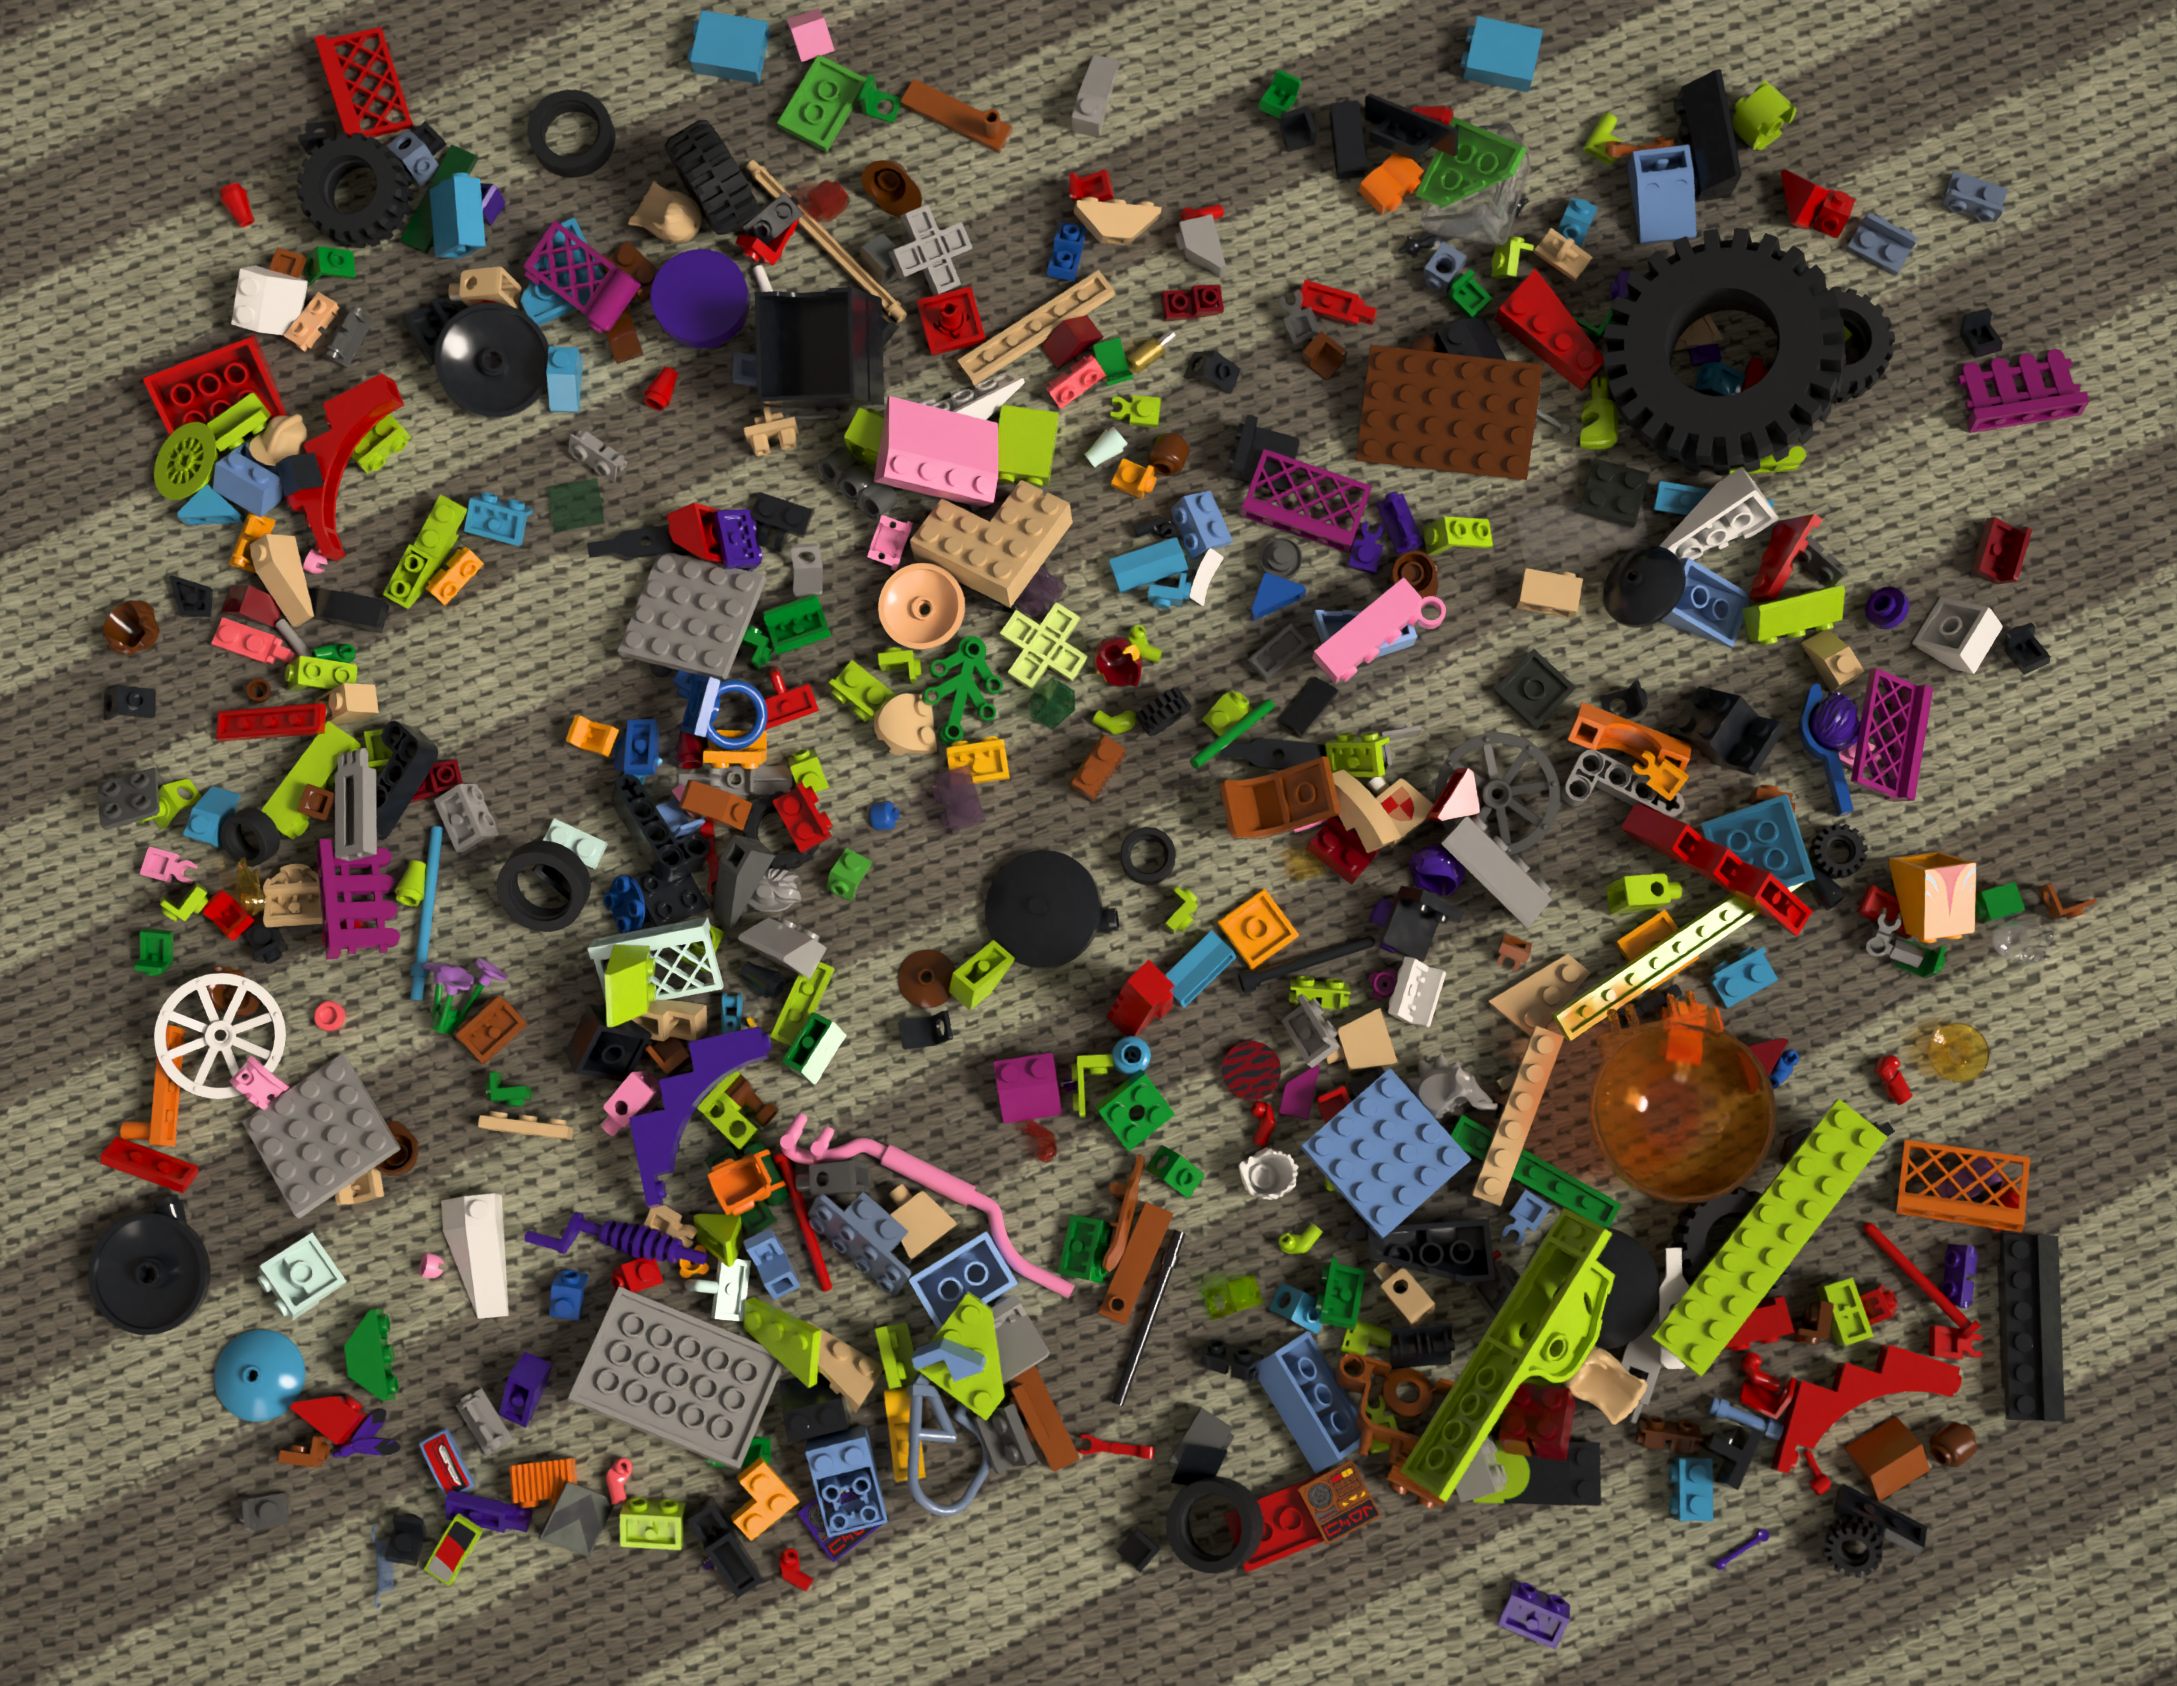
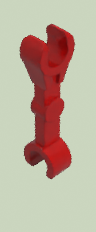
[700,821,719,896]
[1078,1434,1155,1459]

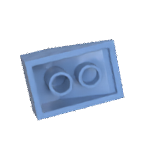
[1661,557,1751,648]

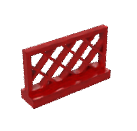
[314,27,413,138]

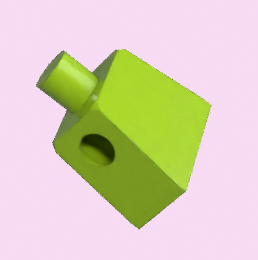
[1605,874,1682,915]

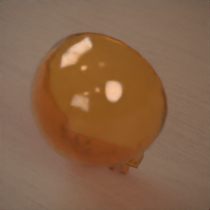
[1588,990,1777,1205]

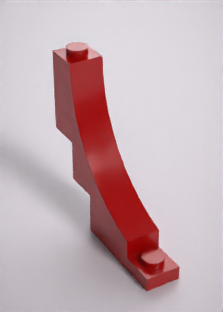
[1621,803,1813,936]
[1770,1344,1962,1474]

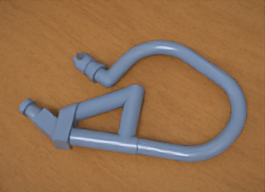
[907,1371,992,1516]

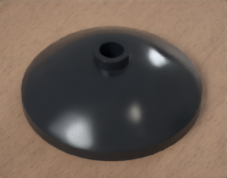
[1603,546,1686,628]

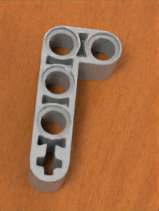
[1561,750,1685,819]

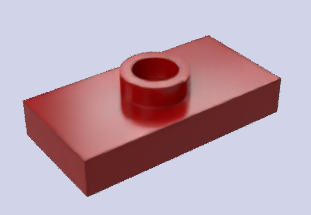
[1857,885,1912,939]

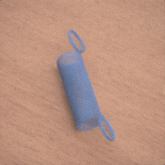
[372,1526,394,1608]

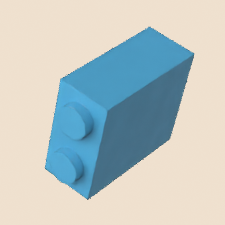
[688,10,770,84]
[1460,16,1543,92]
[430,173,486,259]

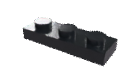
[1834,1483,1927,1556]

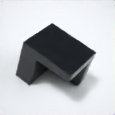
[1279,106,1317,152]
[276,452,324,496]
[1117,1526,1160,1573]

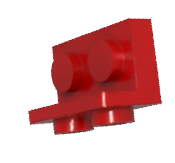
[772,781,833,854]

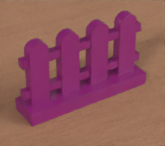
[1957,349,2089,433]
[316,839,400,959]

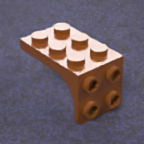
[1220,756,1341,840]

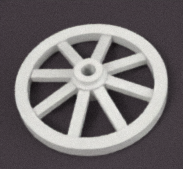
[154,973,286,1099]

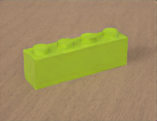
[261,721,363,840]

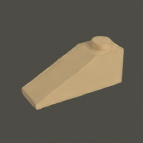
[249,534,314,627]

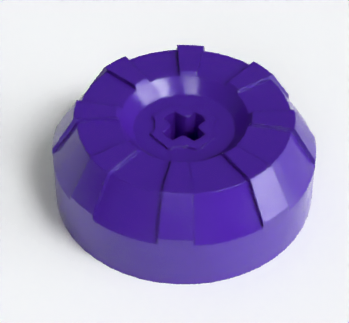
[651,249,750,349]

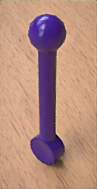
[1714,1529,1770,1570]

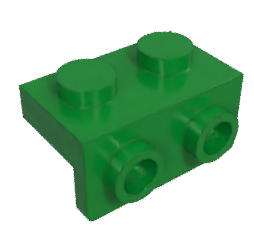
[762,594,831,655]
[1315,1256,1366,1330]

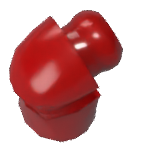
[1874,1055,1913,1106]

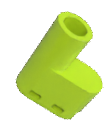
[1583,112,1623,166]
[1340,1319,1391,1356]

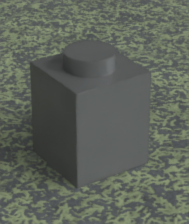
[858,233,899,286]

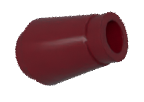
[676,727,703,770]

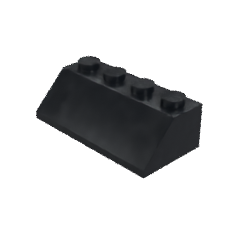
[1674,69,1742,202]

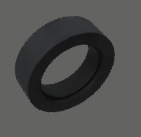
[527,89,615,178]
[497,840,591,932]

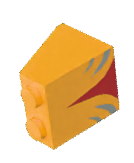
[1889,851,1976,943]

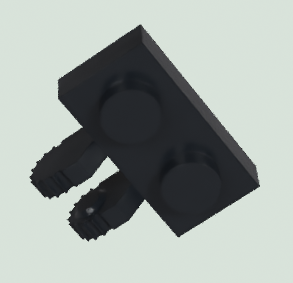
[751,492,814,552]

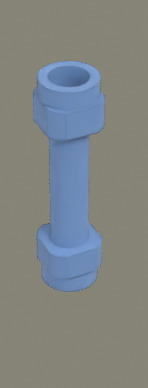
[1707,1396,1784,1441]

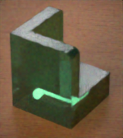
[1030,677,1075,729]

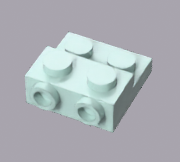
[257,1233,346,1320]

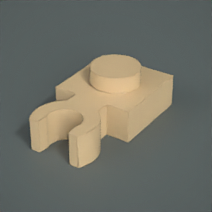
[644,1205,698,1248]

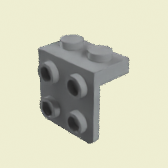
[992,1294,1049,1384]

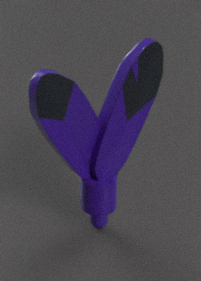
[333,1409,401,1458]

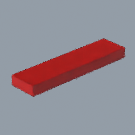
[216,703,326,742]

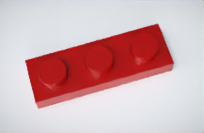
[100,1136,198,1193]

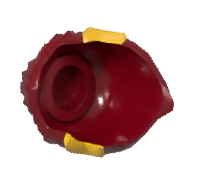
[1093,637,1143,687]

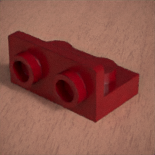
[1306,815,1380,885]

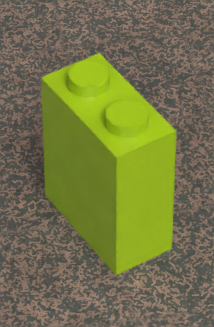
[997,405,1059,488]

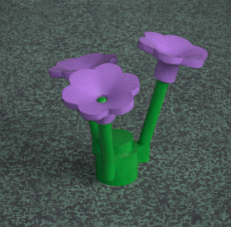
[422,958,508,1035]

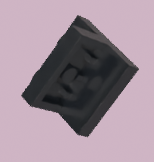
[1699,1426,1764,1490]

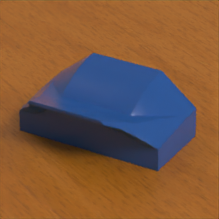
[614,719,659,775]

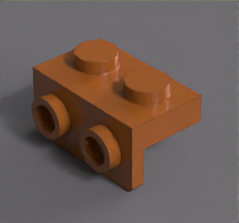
[455,996,529,1065]

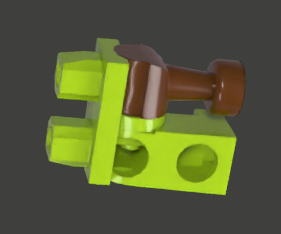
[697,1071,779,1151]

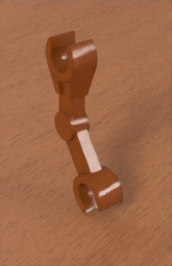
[1605,136,1674,157]

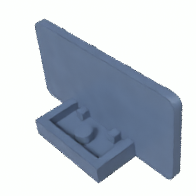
[808,1192,911,1296]

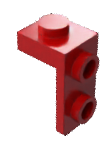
[735,218,800,266]

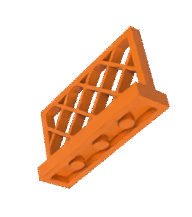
[1896,1140,2031,1233]

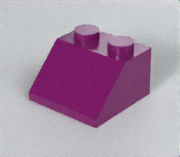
[993,1053,1062,1124]

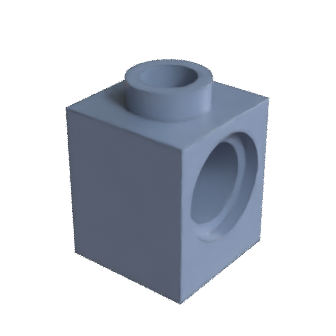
[1422,241,1467,293]

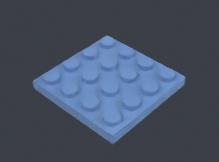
[1300,1068,1471,1239]

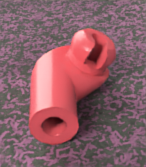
[606,1457,632,1505]

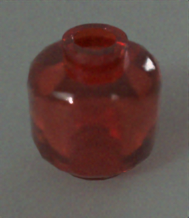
[806,179,849,222]

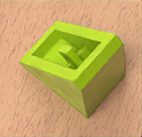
[694,1214,744,1268]

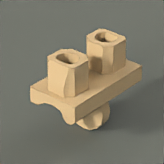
[1533,228,1593,282]
[744,406,799,456]

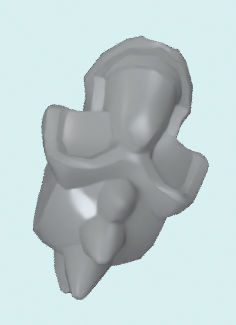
[1406,1054,1498,1118]

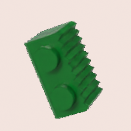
[782,1012,847,1085]

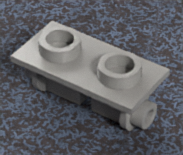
[568,431,627,482]
[456,1388,514,1457]

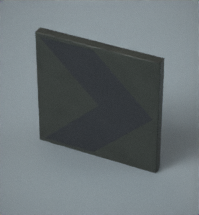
[538,1481,615,1557]

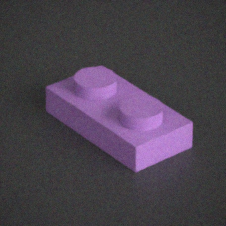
[1935,1158,2001,1201]

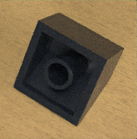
[1434,317,1507,360]
[565,1004,652,1082]
[779,1372,852,1443]

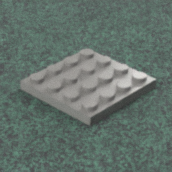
[618,553,766,681]
[242,1053,401,1219]

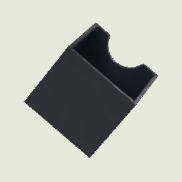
[755,287,884,409]

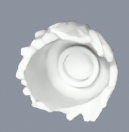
[1238,1147,1299,1200]

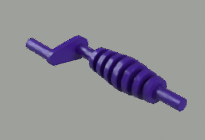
[524,1211,707,1265]

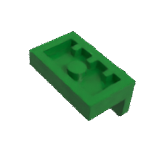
[1057,1214,1113,1283]

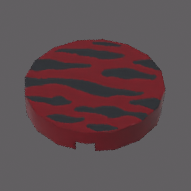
[1222,1041,1281,1101]

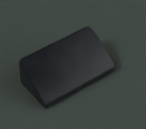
[1279,677,1339,739]

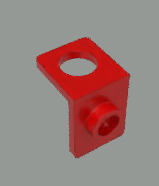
[1739,1377,1796,1420]

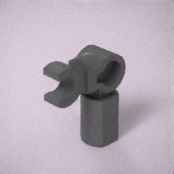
[1866,908,1925,968]

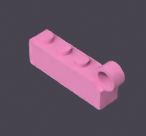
[1312,577,1446,684]

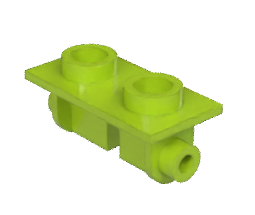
[1289,976,1350,1010]

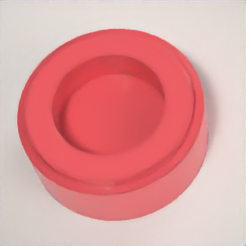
[314,1001,346,1031]

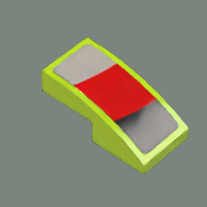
[424,1513,484,1586]

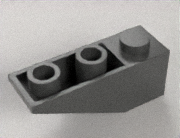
[713,835,775,929]

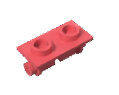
[1045,355,1106,409]

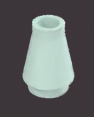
[1084,427,1128,467]

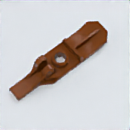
[1102,1154,1145,1272]

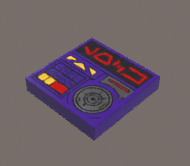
[797,1474,882,1563]

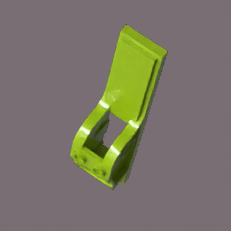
[1400,1208,1615,1502]

